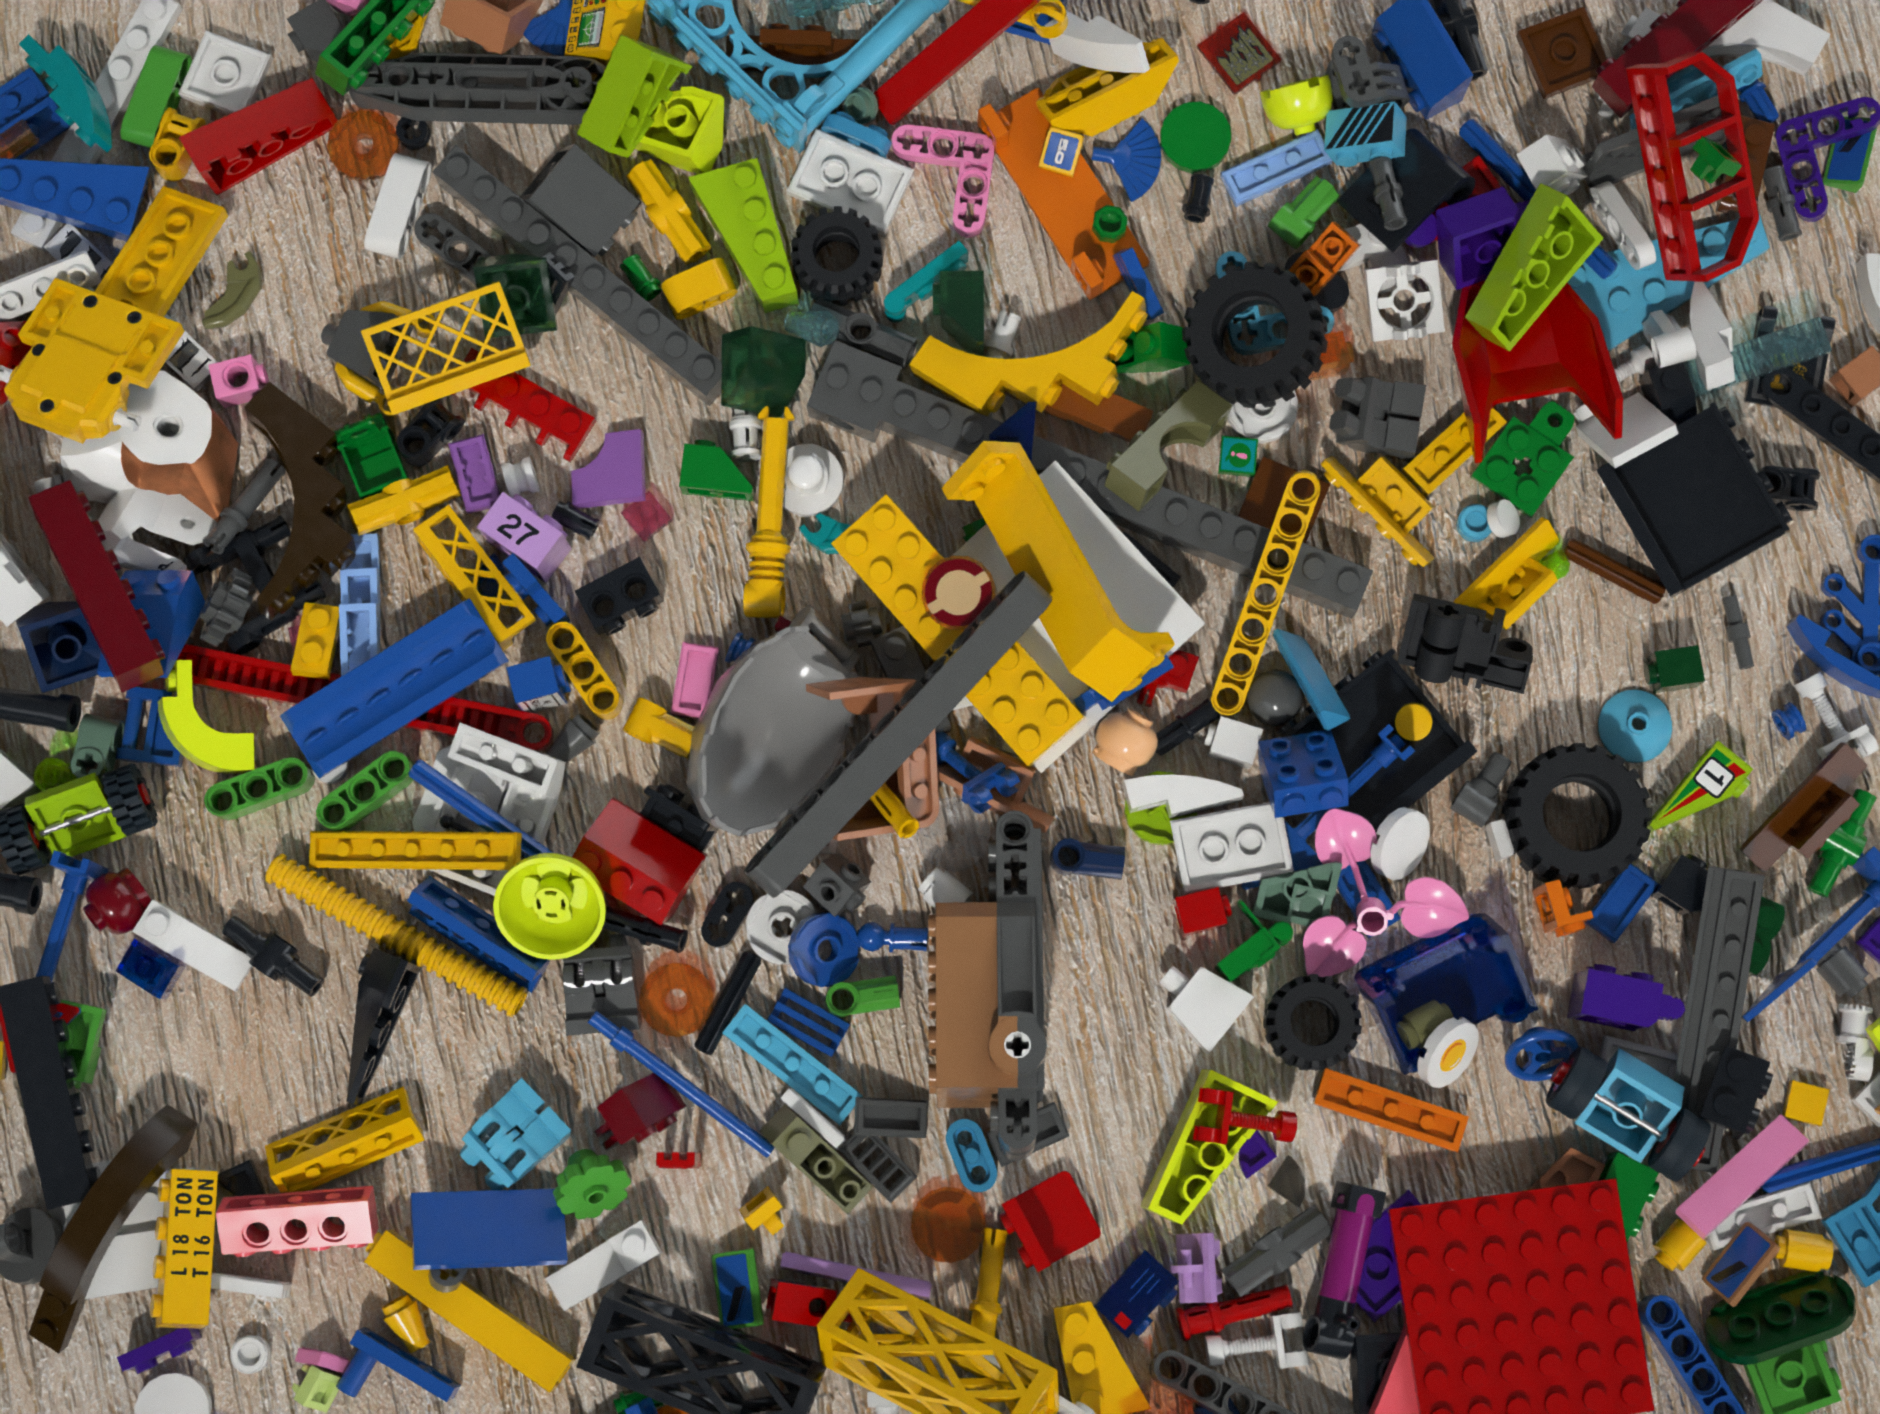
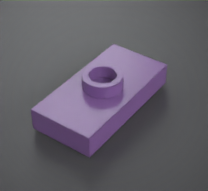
[448,434,500,514]

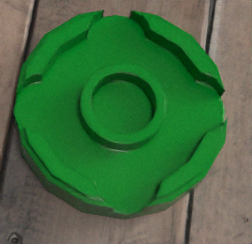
[1160,102,1231,174]

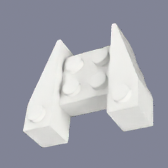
[0,527,51,627]

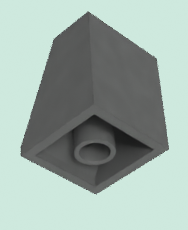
[520,144,640,257]

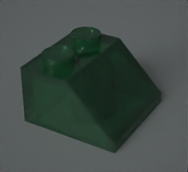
[473,253,558,338]
[933,271,984,356]
[721,326,806,418]

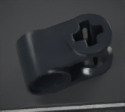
[397,399,465,467]
[1756,465,1820,511]

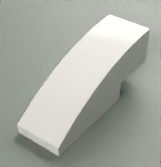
[1045,10,1150,73]
[1689,281,1735,391]
[1122,774,1244,819]

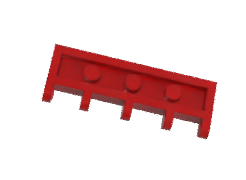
[451,348,596,462]

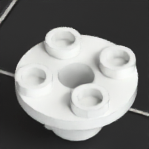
[783,444,844,518]

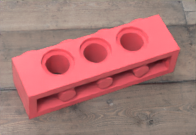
[216,1186,379,1257]

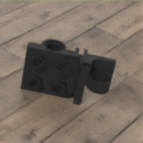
[1397,593,1533,694]

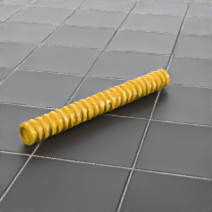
[265,853,528,1017]

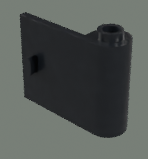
[1336,128,1475,253]

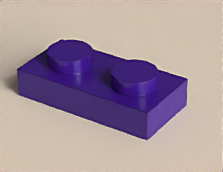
[117,1328,202,1374]

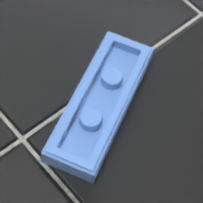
[1220,129,1333,207]

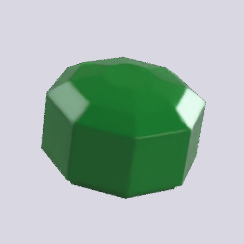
[1092,205,1128,243]

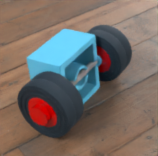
[1546,1046,1711,1182]

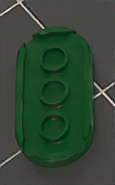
[1705,1271,1856,1365]

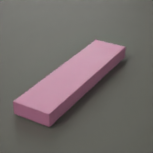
[1675,1114,1809,1240]

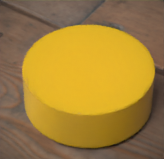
[1395,703,1433,741]

